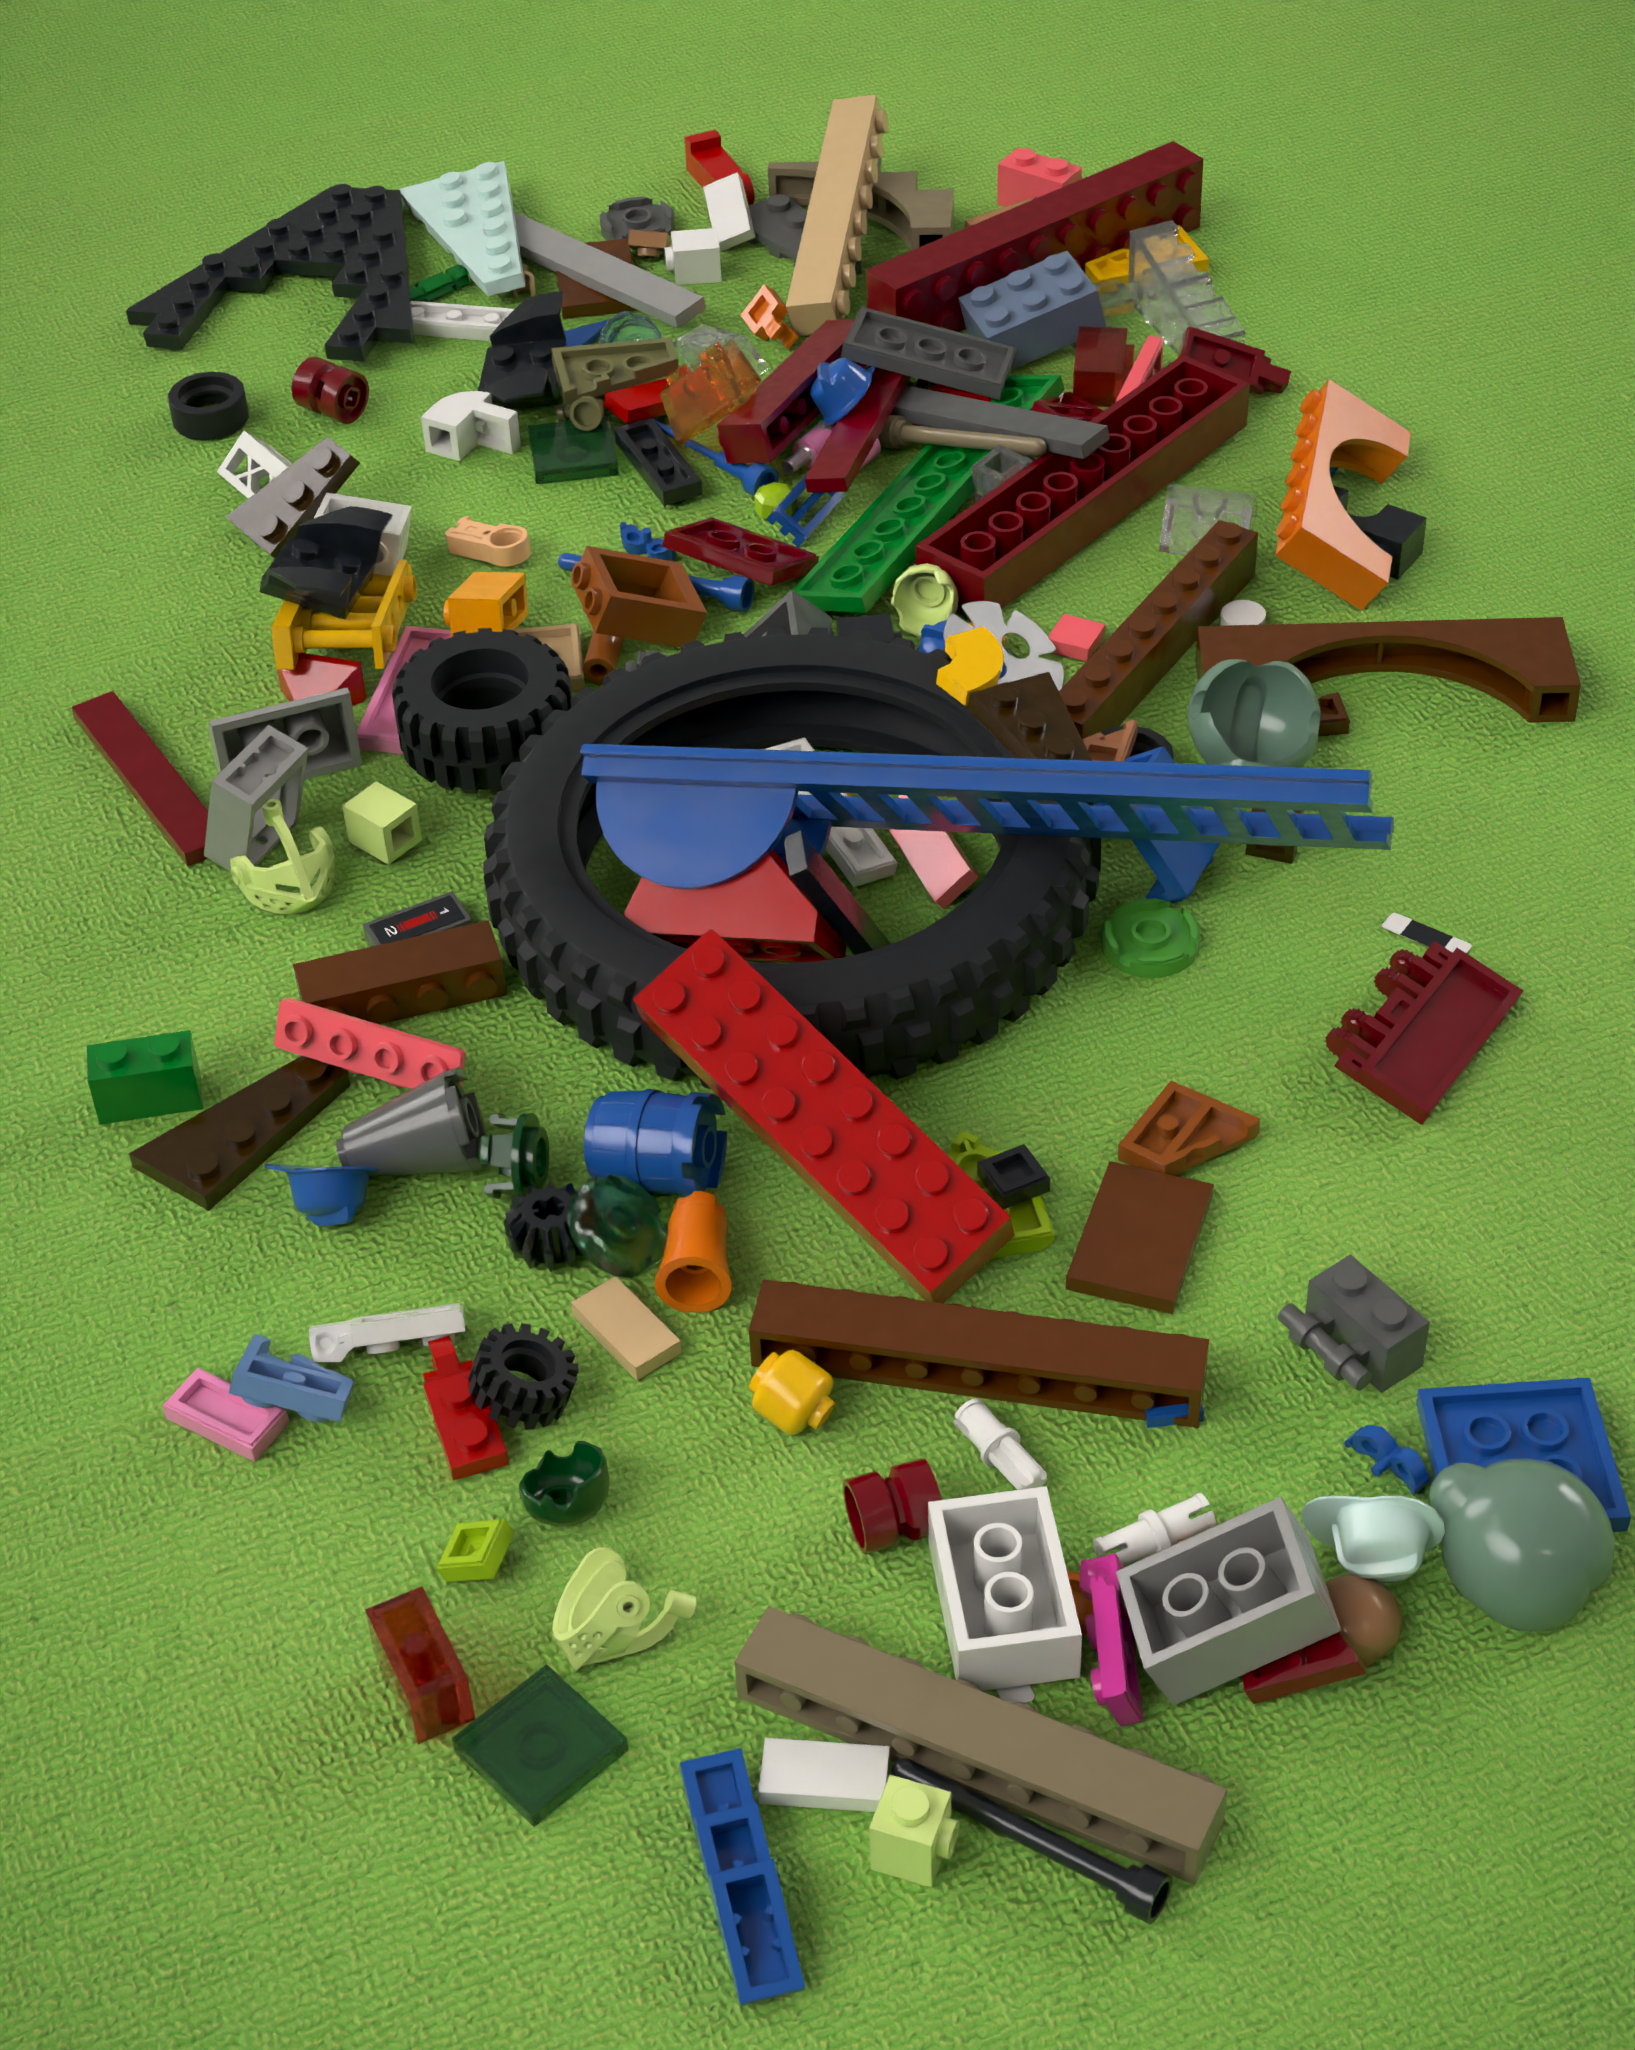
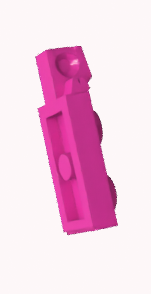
[1079,1553,1144,1727]

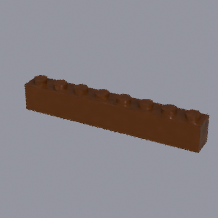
[1059,520,1258,740]
[749,1279,1209,1428]

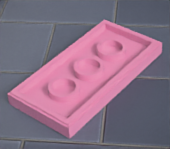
[357,626,451,754]

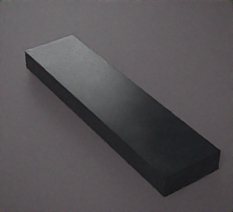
[784,830,891,955]

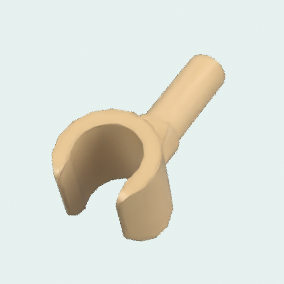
[512,264,536,298]

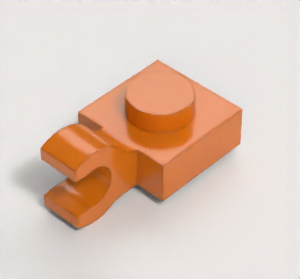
[741,284,799,349]

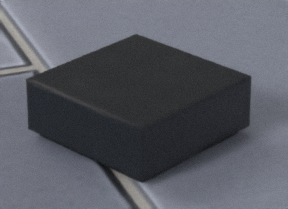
[977,1144,1050,1209]

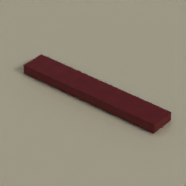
[804,366,911,493]
[71,691,208,867]

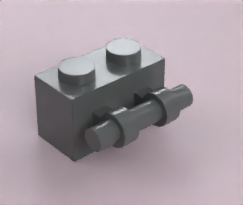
[1278,1254,1430,1393]

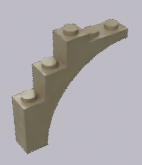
[768,158,954,251]

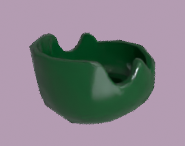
[519,1441,609,1526]

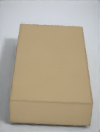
[571,1276,682,1381]

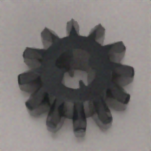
[504,1179,597,1272]

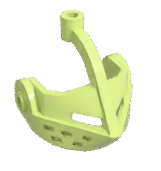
[230,799,335,914]
[552,1547,696,1671]

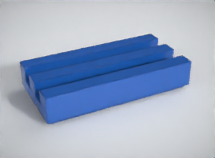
[766,473,845,548]

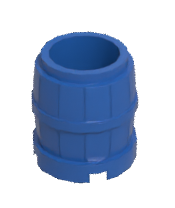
[584,1089,727,1197]

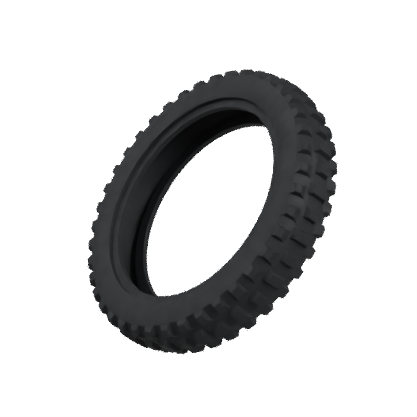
[483,627,1101,1089]

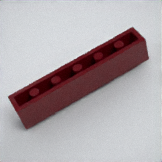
[717,319,868,464]

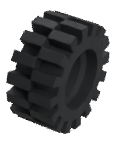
[468,1323,579,1430]

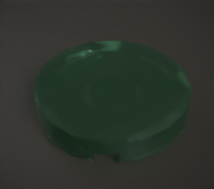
[567,1174,668,1278]

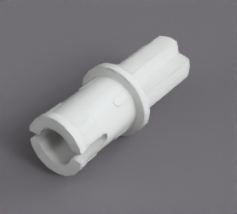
[953,1398,1047,1490]

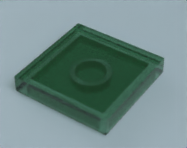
[528,416,619,484]
[452,1664,629,1827]

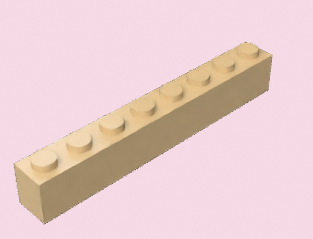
[786,95,889,336]

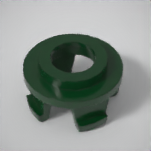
[479,1113,549,1199]

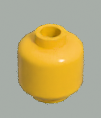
[748,1350,836,1435]

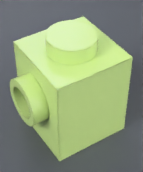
[342,781,422,865]
[869,1775,960,1888]

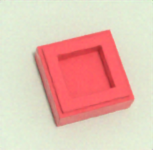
[1048,614,1105,662]

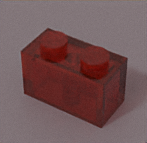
[1073,326,1135,407]
[365,1586,476,1744]

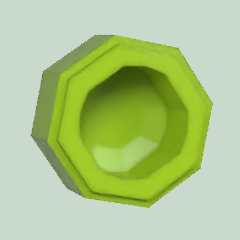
[754,482,797,519]

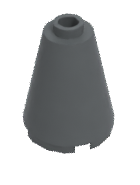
[336,1067,488,1176]

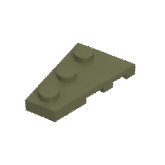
[552,337,679,406]

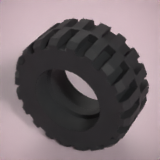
[392,628,572,794]

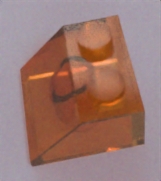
[660,339,762,446]

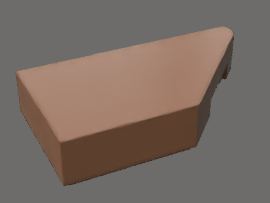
[1083,720,1138,762]

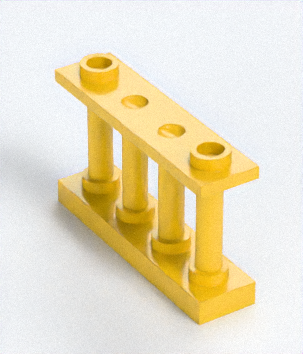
[271,560,417,670]

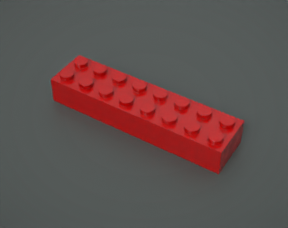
[633,928,1015,1303]

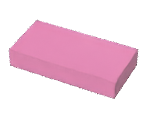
[162,1368,290,1462]

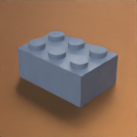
[958,251,1107,370]

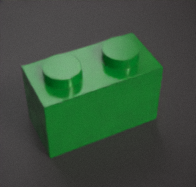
[87,1030,203,1125]

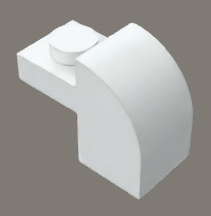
[421,391,521,461]

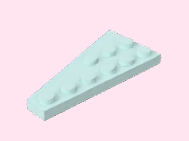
[397,161,525,296]

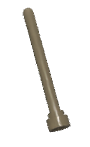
[877,415,1047,456]

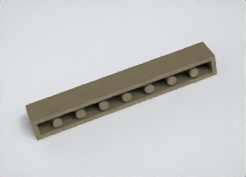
[734,1606,1227,1885]

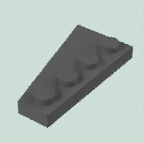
[747,194,861,275]

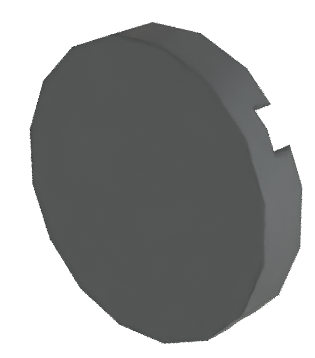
[600,197,675,241]

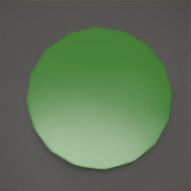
[1101,899,1200,978]

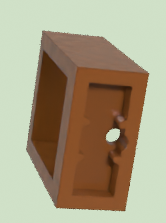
[571,546,707,647]

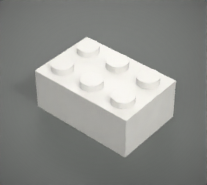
[928,1486,1082,1691]

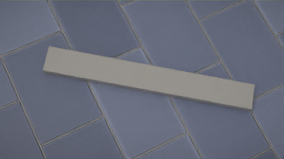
[514,212,706,328]

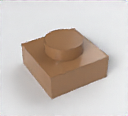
[628,229,671,259]

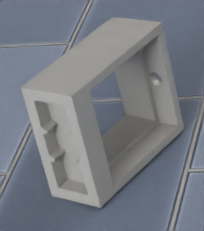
[204,725,309,872]

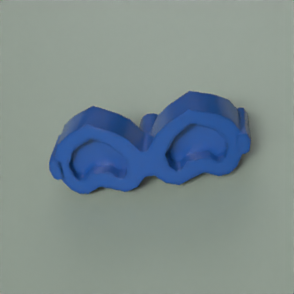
[620,522,677,561]
[1344,1425,1430,1496]

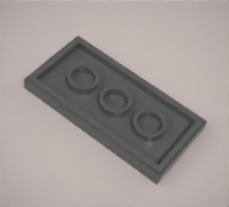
[841,307,1017,400]

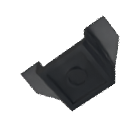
[478,291,567,409]
[260,506,393,619]

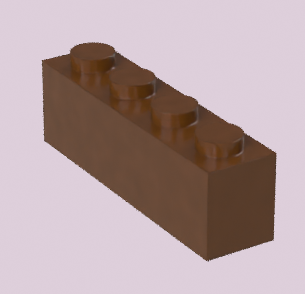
[293,920,507,1024]

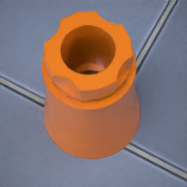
[654,1191,732,1312]

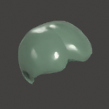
[1187,659,1321,768]
[1430,1458,1615,1632]

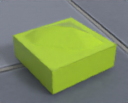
[436,1519,515,1582]

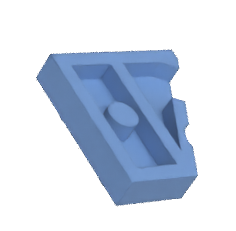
[229,1334,354,1422]

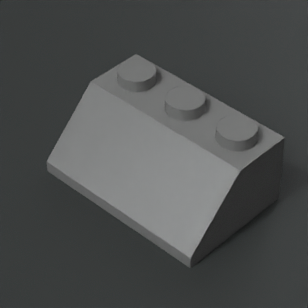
[208,688,362,780]

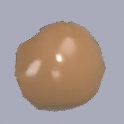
[1325,1574,1404,1666]

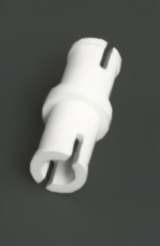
[1093,1493,1216,1567]

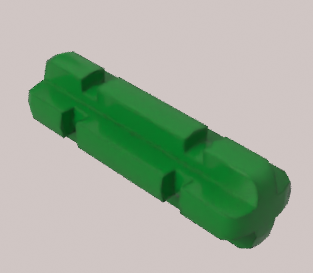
[409,264,470,302]

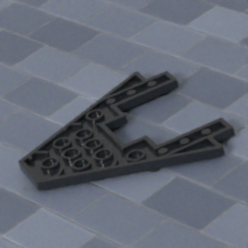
[126,184,415,362]

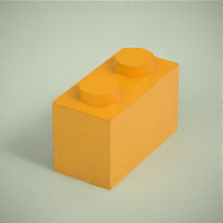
[443,572,528,637]

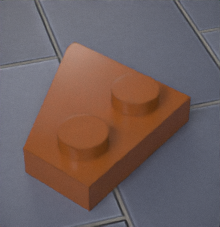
[1118,1081,1260,1175]

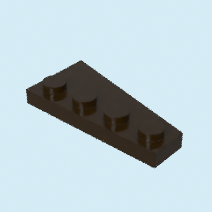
[129,1056,350,1211]

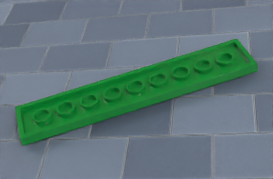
[793,375,1065,615]

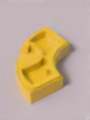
[936,626,1004,706]

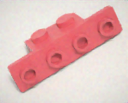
[274,998,466,1089]

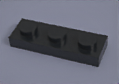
[614,418,703,506]

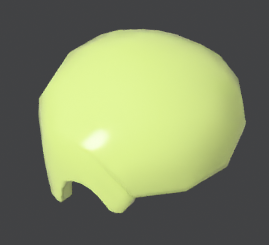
[891,563,959,638]

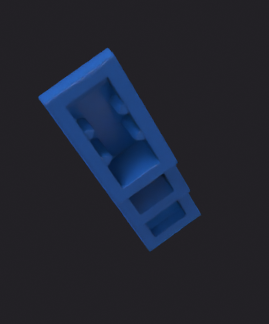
[680,1748,805,2007]

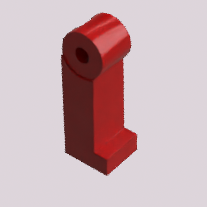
[684,130,755,205]

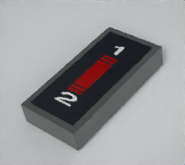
[363,891,472,947]

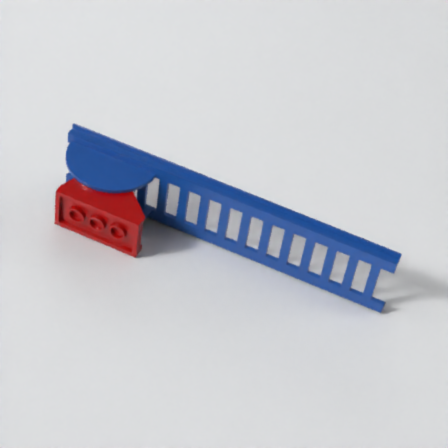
[580,744,1394,963]

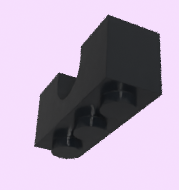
[1333,485,1427,580]

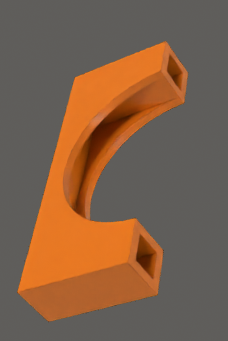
[1275,379,1411,611]

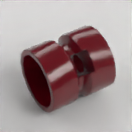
[291,356,369,424]
[842,1458,942,1554]

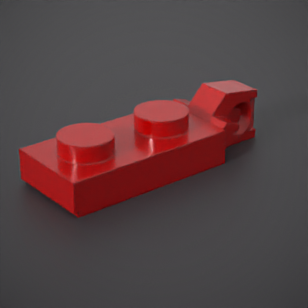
[423,1336,509,1481]

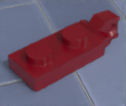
[1177,327,1291,395]

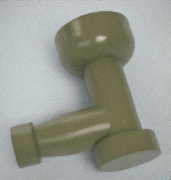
[555,394,610,431]

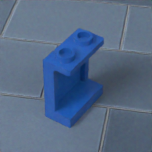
[1094,746,1220,903]

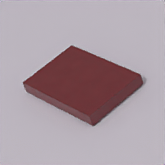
[662,517,819,586]

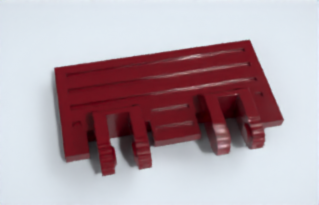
[1324,941,1523,1125]

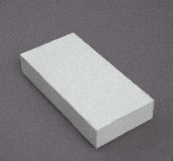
[703,172,755,252]
[758,1738,890,1812]

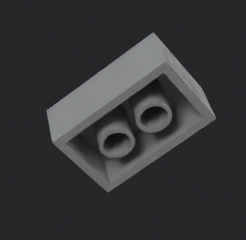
[1116,1496,1342,1706]

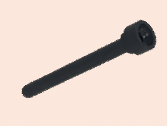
[892,1758,1172,1925]

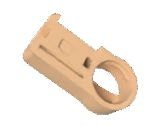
[445,516,531,567]

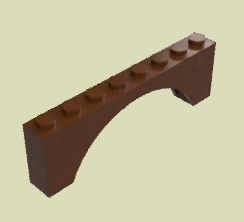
[1195,617,1581,723]

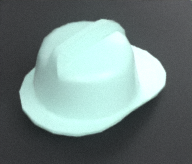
[1301,1496,1445,1583]

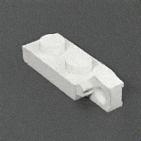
[309,1303,466,1362]

